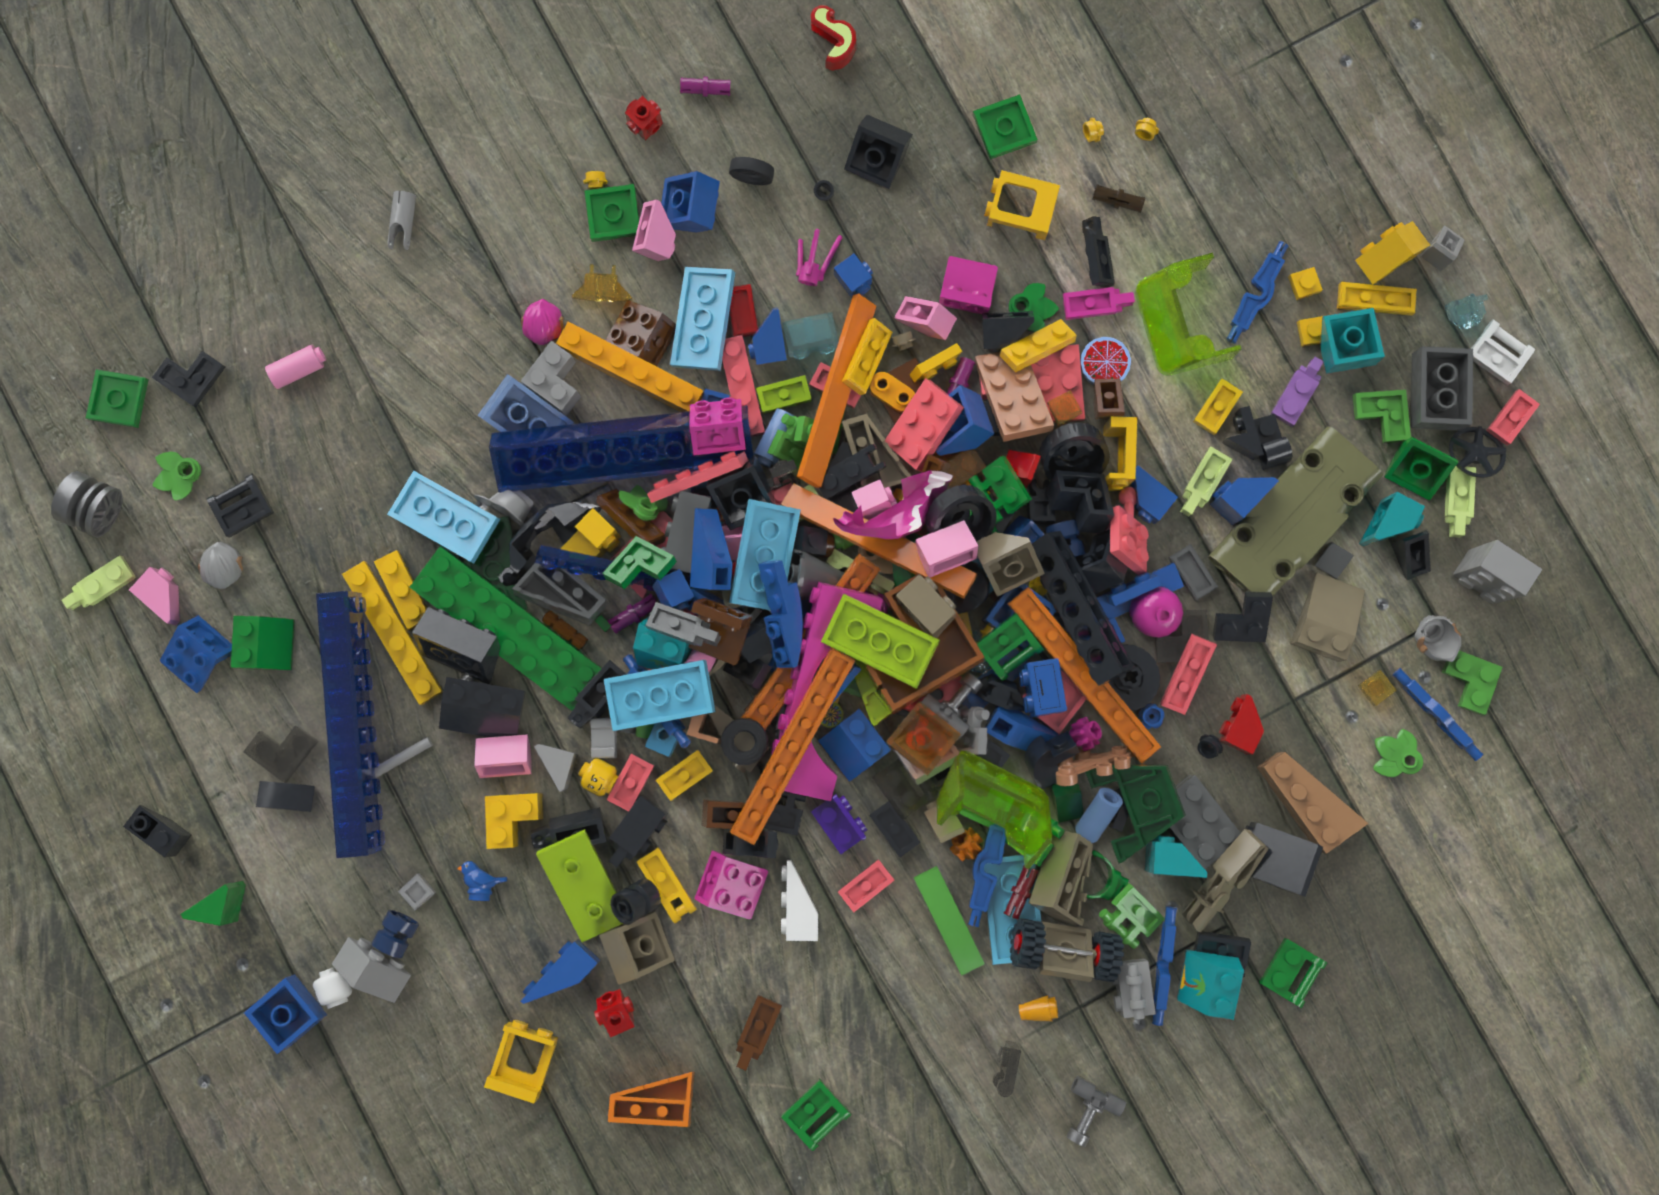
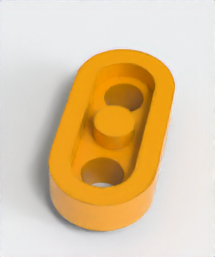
[869,372,915,413]

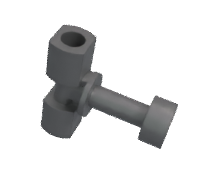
[918,672,983,741]
[1066,1076,1127,1147]

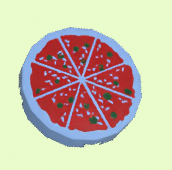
[1080,337,1131,385]

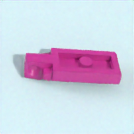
[1062,287,1135,320]

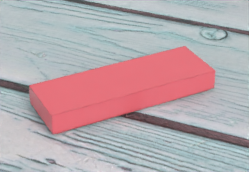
[1160,634,1217,715]

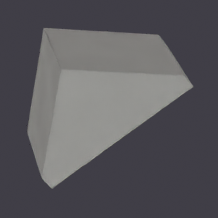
[1421,225,1465,271]
[534,744,578,792]

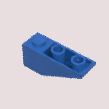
[690,508,732,590]
[985,706,1060,751]
[520,939,601,1004]

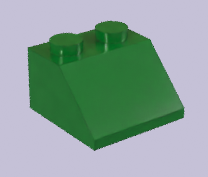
[231,616,295,670]

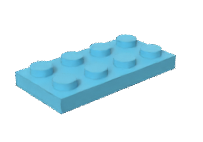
[670,267,735,371]
[387,471,500,564]
[729,499,801,610]
[604,660,716,731]
[984,855,1041,965]

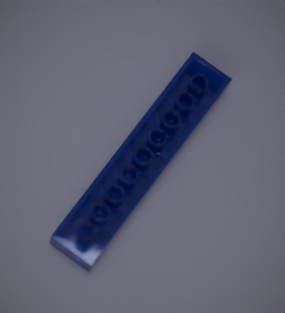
[489,405,754,493]
[316,591,385,858]

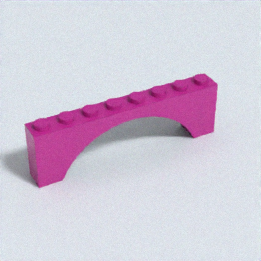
[771,582,883,801]

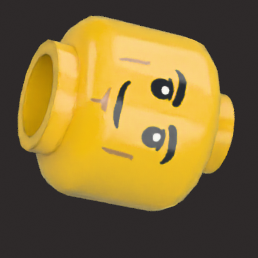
[578,758,619,797]

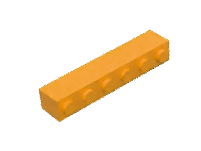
[556,322,704,417]

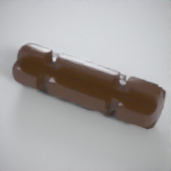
[542,610,588,650]

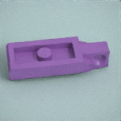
[1270,357,1324,427]

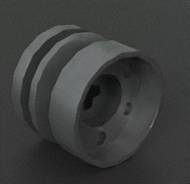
[51,471,123,538]

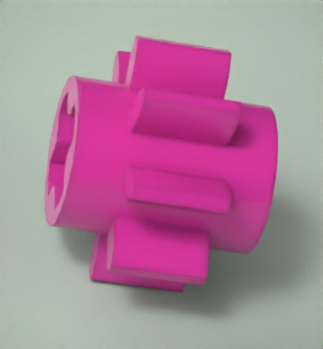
[1069,717,1102,751]

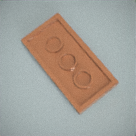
[975,352,1054,442]

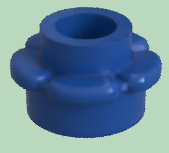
[1139,703,1165,729]

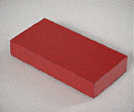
[730,284,758,337]

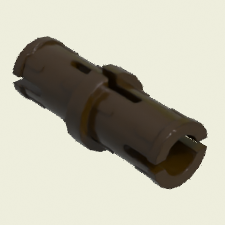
[1092,184,1145,213]

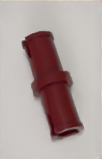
[1003,865,1039,920]

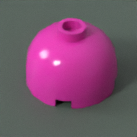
[1129,586,1183,638]

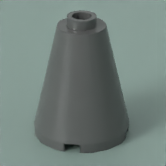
[787,549,844,600]

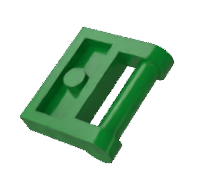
[976,613,1044,681]
[1259,938,1328,1009]
[781,1079,852,1151]

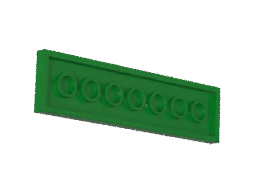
[410,546,602,711]

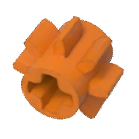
[949,828,983,862]

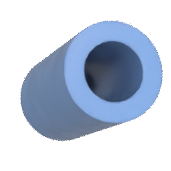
[754,408,794,468]
[1075,788,1123,843]

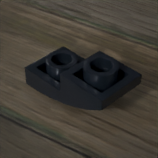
[256,781,315,812]

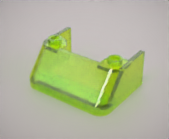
[1135,253,1242,376]
[937,751,1052,869]

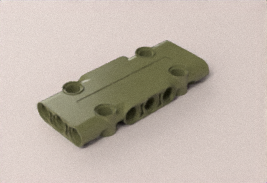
[1208,426,1383,596]

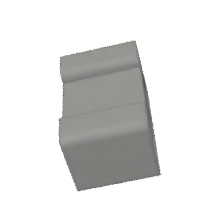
[590,718,617,759]

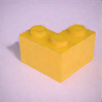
[1355,221,1430,284]
[560,508,621,572]
[485,793,543,849]

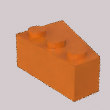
[608,1072,694,1127]

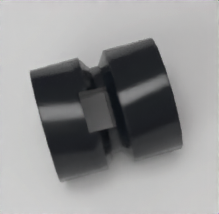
[610,878,661,925]

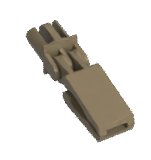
[1182,829,1269,932]

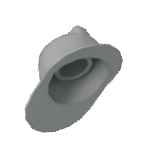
[474,488,534,527]

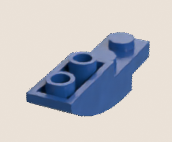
[758,560,803,668]

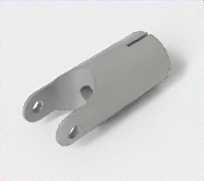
[387,191,416,250]

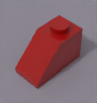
[1001,450,1041,488]

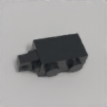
[568,660,627,729]
[608,795,668,868]
[531,807,606,849]

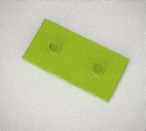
[821,594,940,688]
[536,830,623,942]

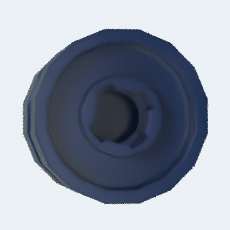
[1045,520,1086,563]
[371,910,419,958]

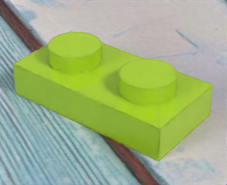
[756,375,812,414]

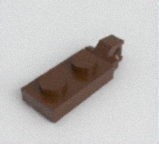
[736,994,782,1071]

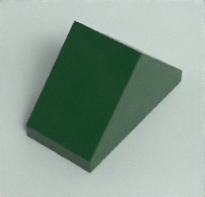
[1049,782,1084,823]

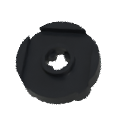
[943,561,990,612]

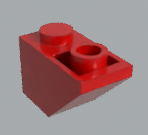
[1219,694,1264,755]

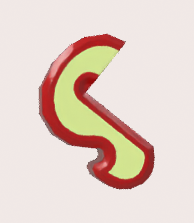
[811,5,857,71]

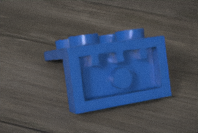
[160,615,232,693]

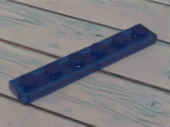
[535,545,692,591]

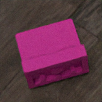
[939,256,998,314]
[690,398,746,455]
[694,850,768,919]

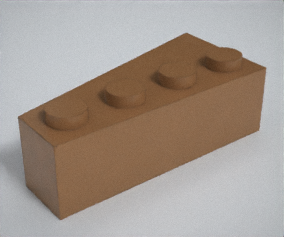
[1257,752,1369,854]

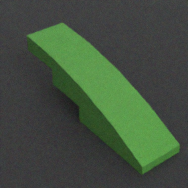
[913,866,985,976]

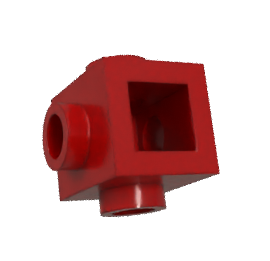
[625,95,663,141]
[594,989,635,1038]

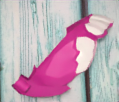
[833,470,953,539]

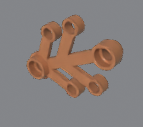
[1056,746,1133,786]

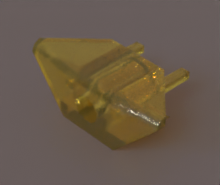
[572,264,632,302]

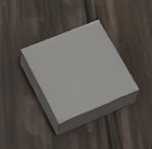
[398,873,436,911]

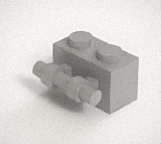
[1111,958,1156,1019]

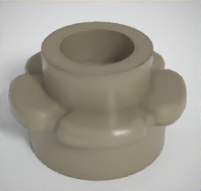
[892,331,916,351]

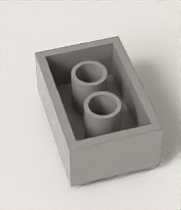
[1453,540,1542,604]

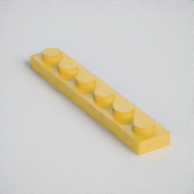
[342,561,444,705]

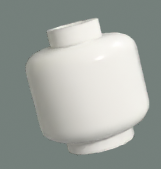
[313,967,352,1009]

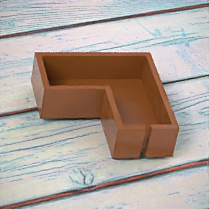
[866,575,984,715]

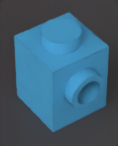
[645,723,678,757]

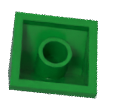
[1384,437,1458,501]
[180,881,246,926]

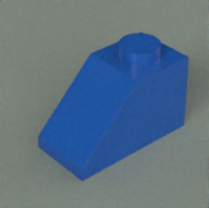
[748,307,787,365]
[1132,465,1178,524]

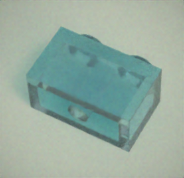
[782,312,838,359]

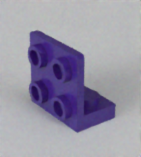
[811,794,868,854]

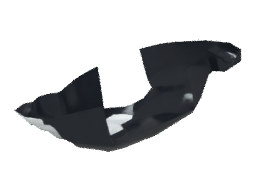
[498,502,602,586]

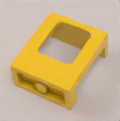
[984,170,1060,240]
[1103,416,1137,491]
[484,1020,558,1103]

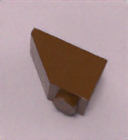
[1093,378,1125,420]
[702,799,746,829]

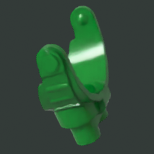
[1087,850,1129,901]

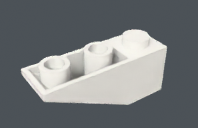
[781,860,818,941]

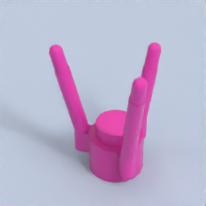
[796,229,842,286]

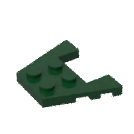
[1085,764,1186,864]

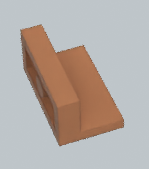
[687,714,721,744]

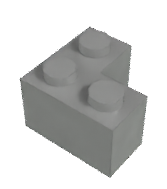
[521,341,581,416]
[332,937,411,1003]

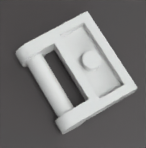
[1471,319,1535,386]

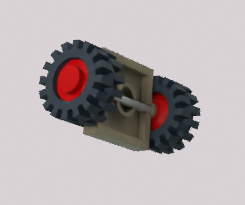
[1010,918,1124,982]

